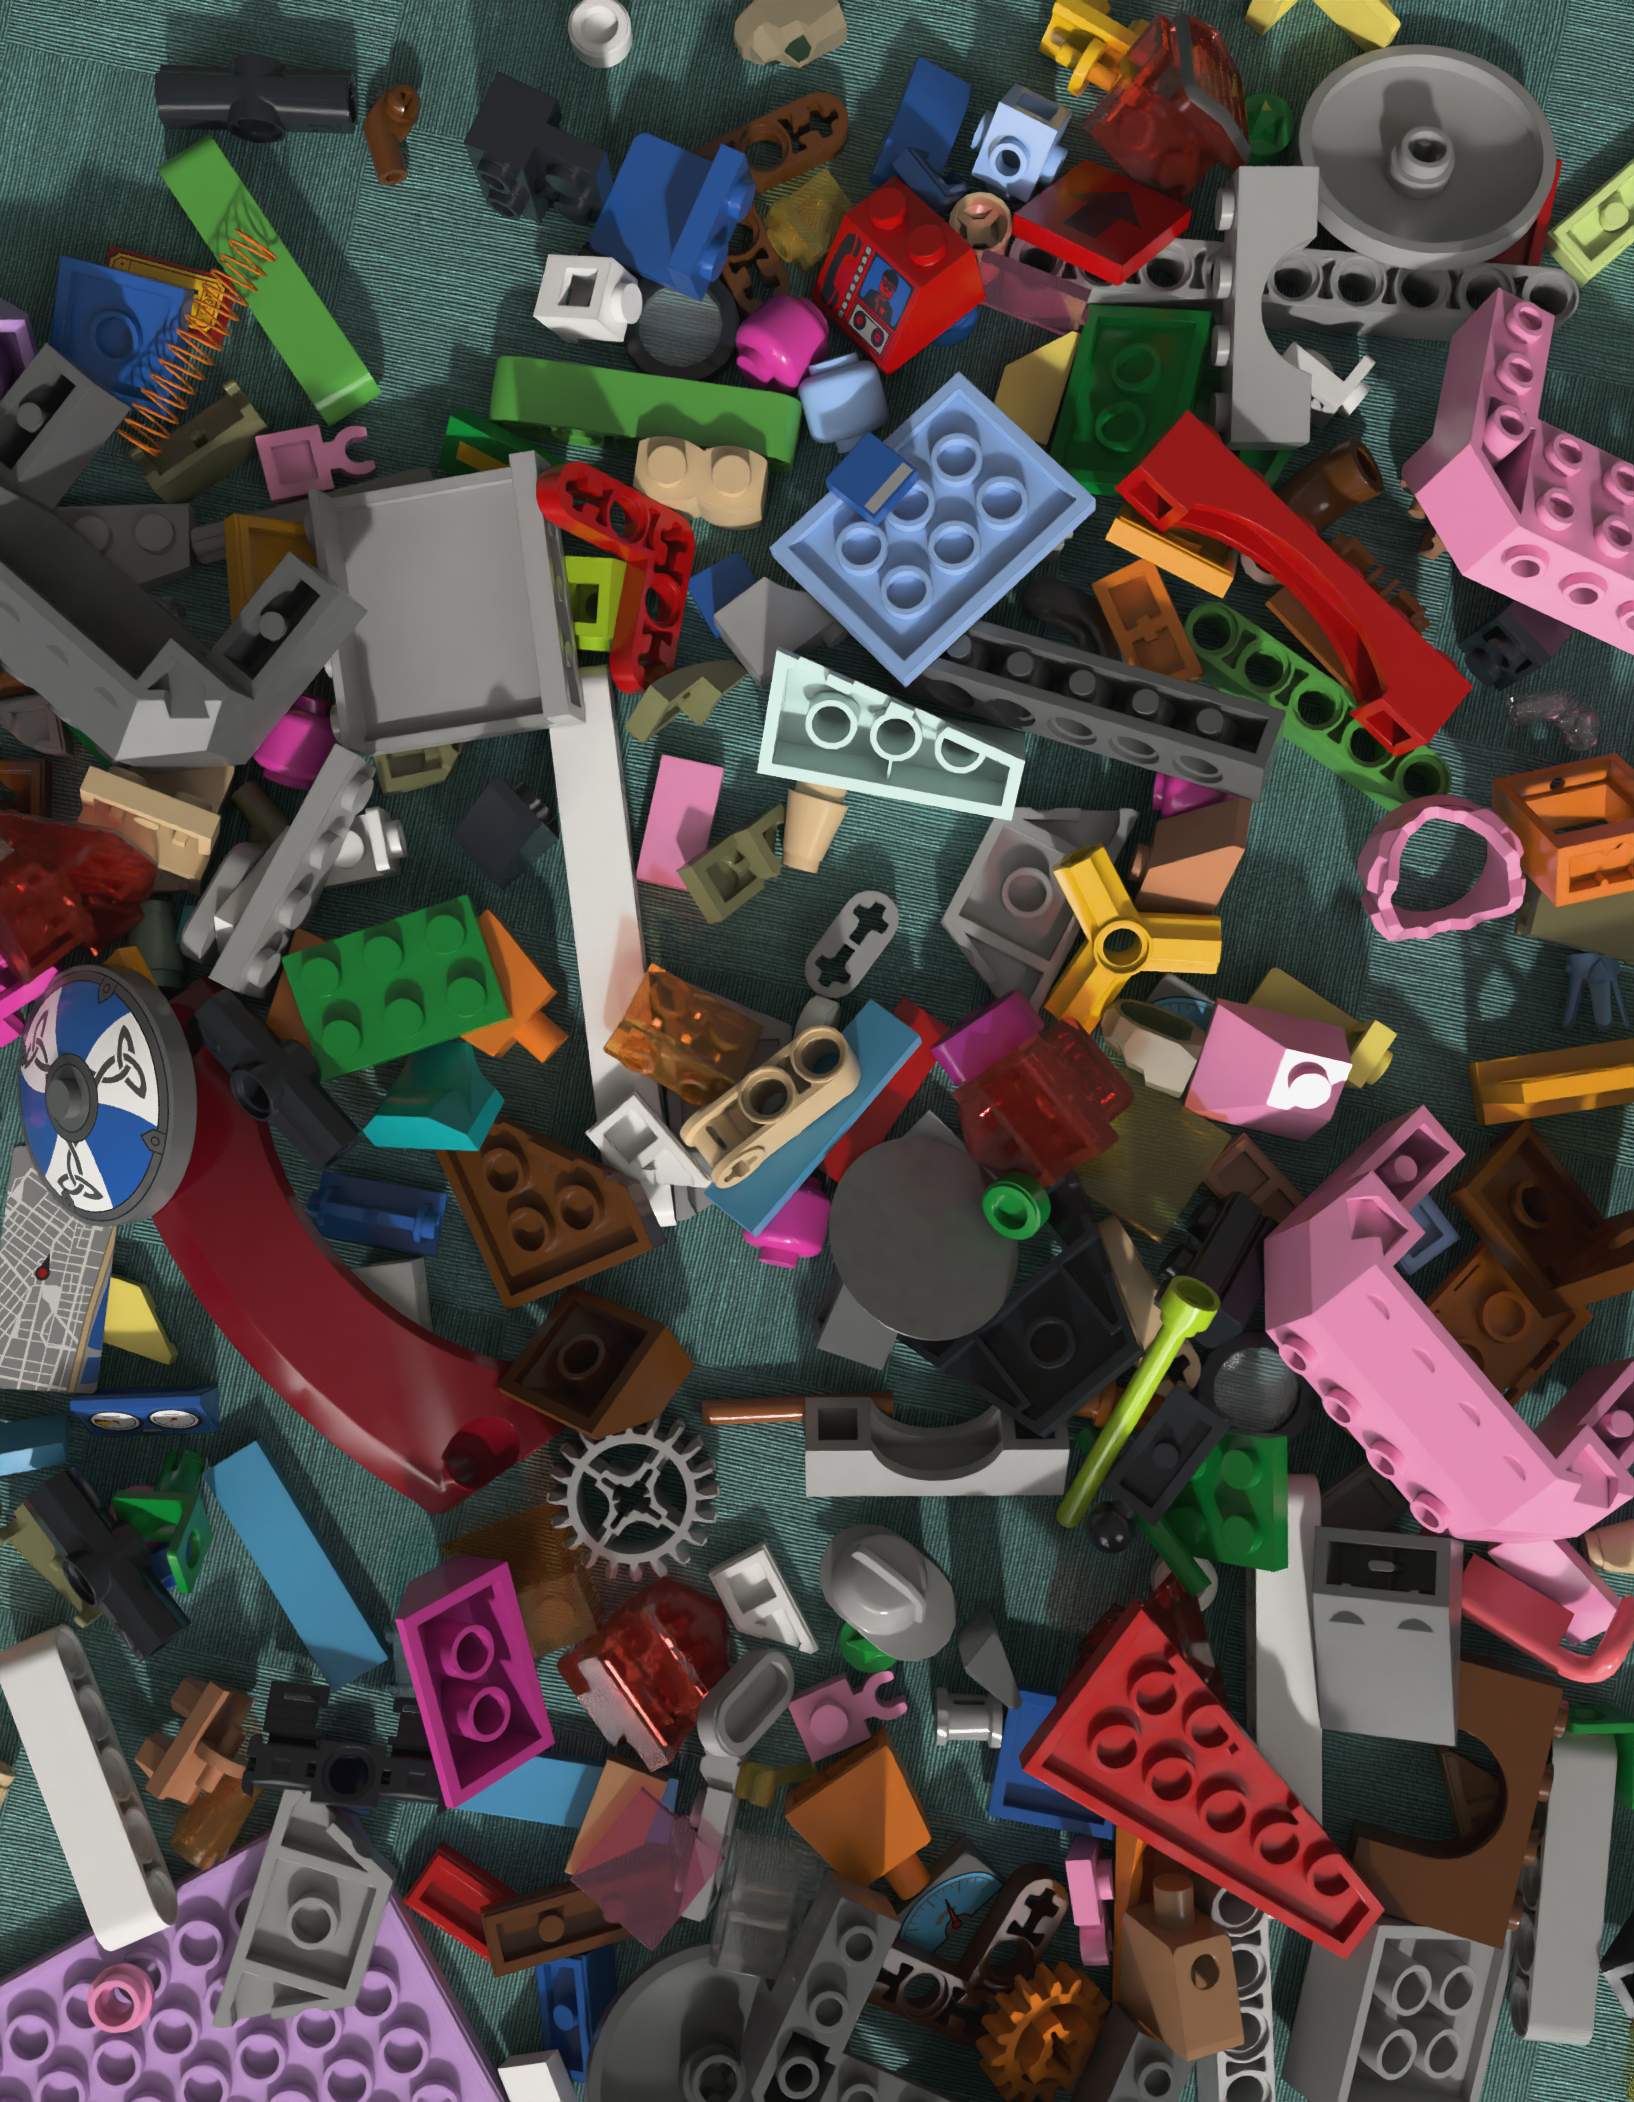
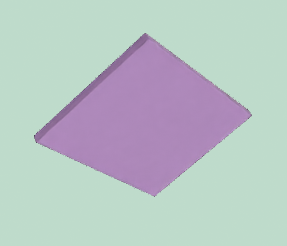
[0,1806,510,2102]

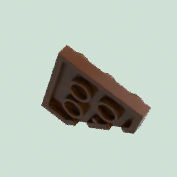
[434,1113,667,1311]

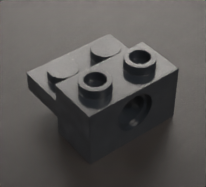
[464,71,613,225]

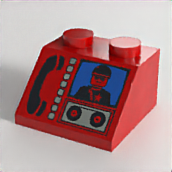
[810,175,986,377]

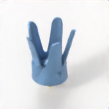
[1561,952,1631,1032]

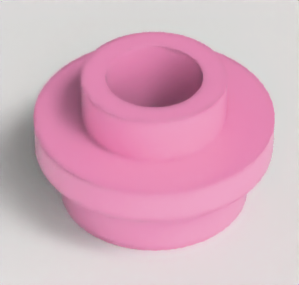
[87,1963,155,2033]

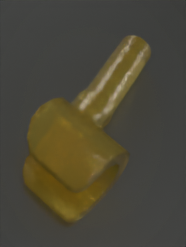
[734,1761,817,1808]

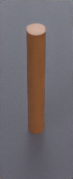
[702,1391,894,1426]

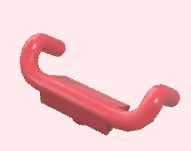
[1418,1526,1634,1683]

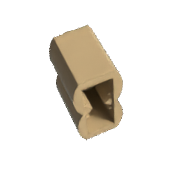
[632,436,769,530]

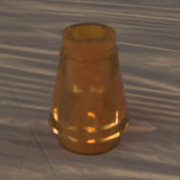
[169,1774,263,1870]

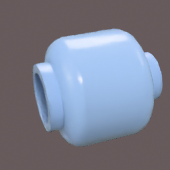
[799,351,889,453]

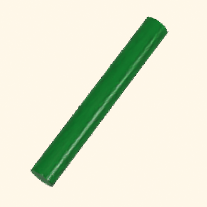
[1074,1423,1212,1599]

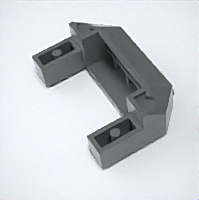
[0,343,368,774]
[739,1870,1196,2102]

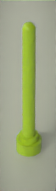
[1056,1276,1221,1528]

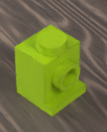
[564,556,627,652]

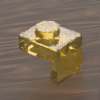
[763,168,855,273]

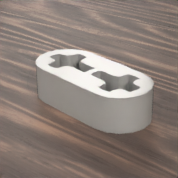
[805,890,899,1000]

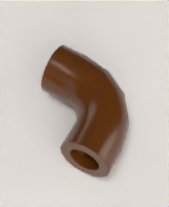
[1241,436,1384,586]

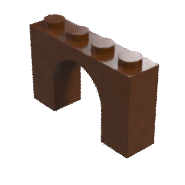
[1345,1650,1569,1950]

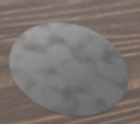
[829,1137,1019,1341]

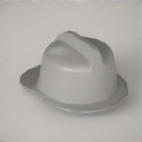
[819,1524,957,1662]

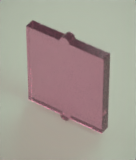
[978,249,1092,336]
[570,1787,725,1952]

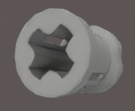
[934,1687,1003,1748]

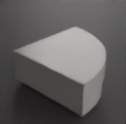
[0,694,74,757]

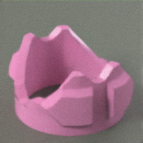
[1357,795,1526,942]

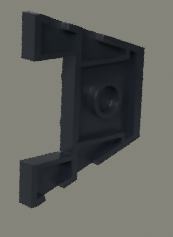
[896,1163,1146,1438]

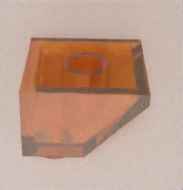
[441,1502,606,1658]

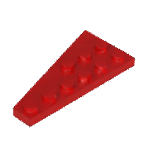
[1018,1596,1385,1960]

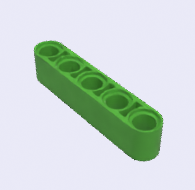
[156,133,382,428]
[487,356,803,473]
[1182,601,1452,812]

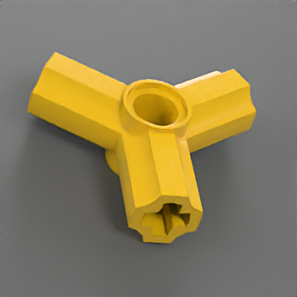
[1043,842,1222,1035]

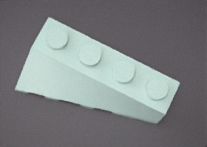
[757,646,1025,821]

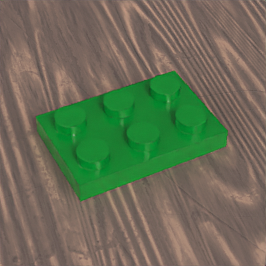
[1050,304,1216,497]
[281,894,513,1082]

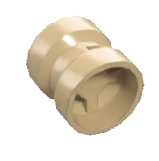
[949,192,1013,279]

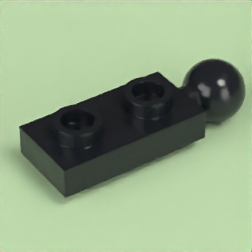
[1084,1379,1233,1554]

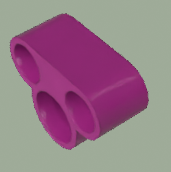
[929,988,1045,1086]

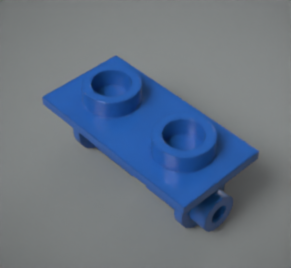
[307,1171,448,1256]

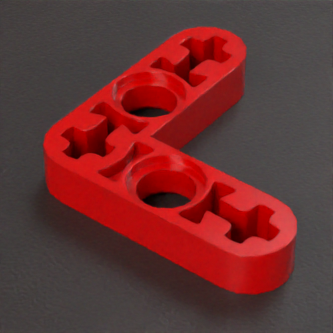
[536,461,695,695]

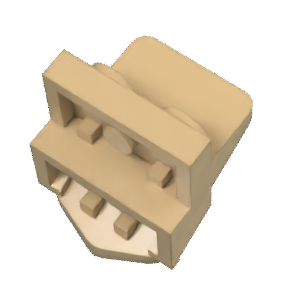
[72,764,235,896]

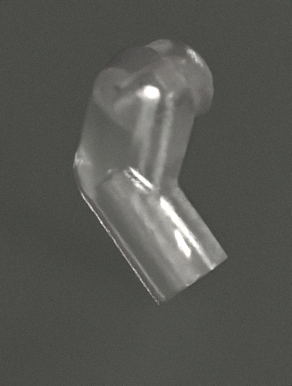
[1506,689,1603,751]

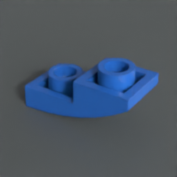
[868,56,974,190]

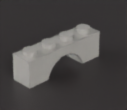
[1209,166,1319,450]
[713,577,850,689]
[805,1397,1070,1497]

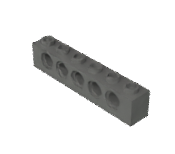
[890,620,1286,803]

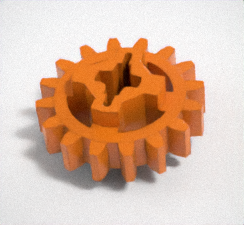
[976,1961,1110,2102]

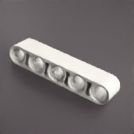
[0,1624,179,1951]

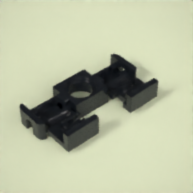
[241,1681,447,1816]

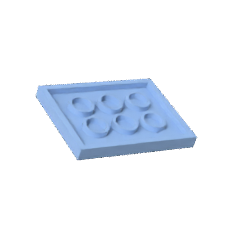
[770,371,1096,688]

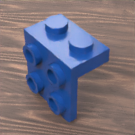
[589,133,756,302]

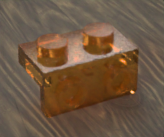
[603,963,764,1107]

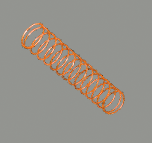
[116,228,277,457]

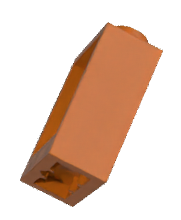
[1492,753,1634,907]

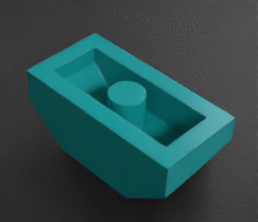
[363,1042,505,1151]

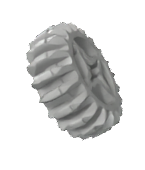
[547,1412,721,1582]

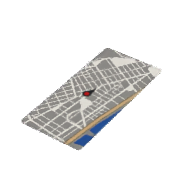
[0,1146,117,1394]

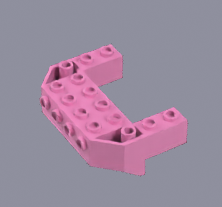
[1401,287,1634,655]
[1264,1104,1634,1544]

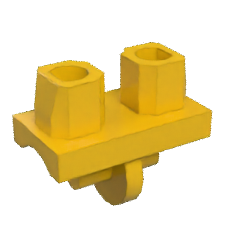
[1038,0,1162,108]

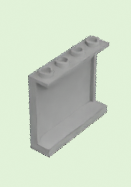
[304,450,586,757]

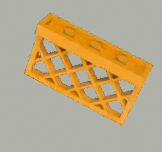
[1468,1038,1634,1126]

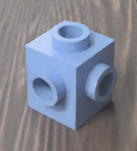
[971,83,1073,203]

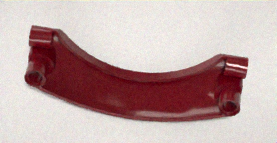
[151,972,567,1514]

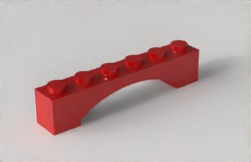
[1114,410,1473,757]

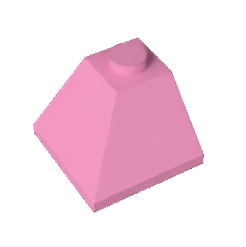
[1181,998,1352,1142]

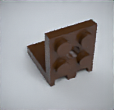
[1448,1119,1634,1319]

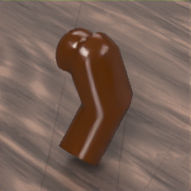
[363,83,421,185]

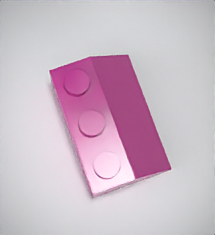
[395,1554,555,1809]

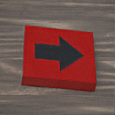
[1011,159,1193,286]

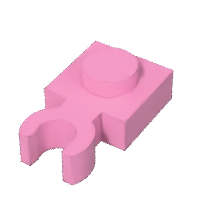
[255,425,376,505]
[788,1667,908,1763]
[1065,1835,1115,1966]

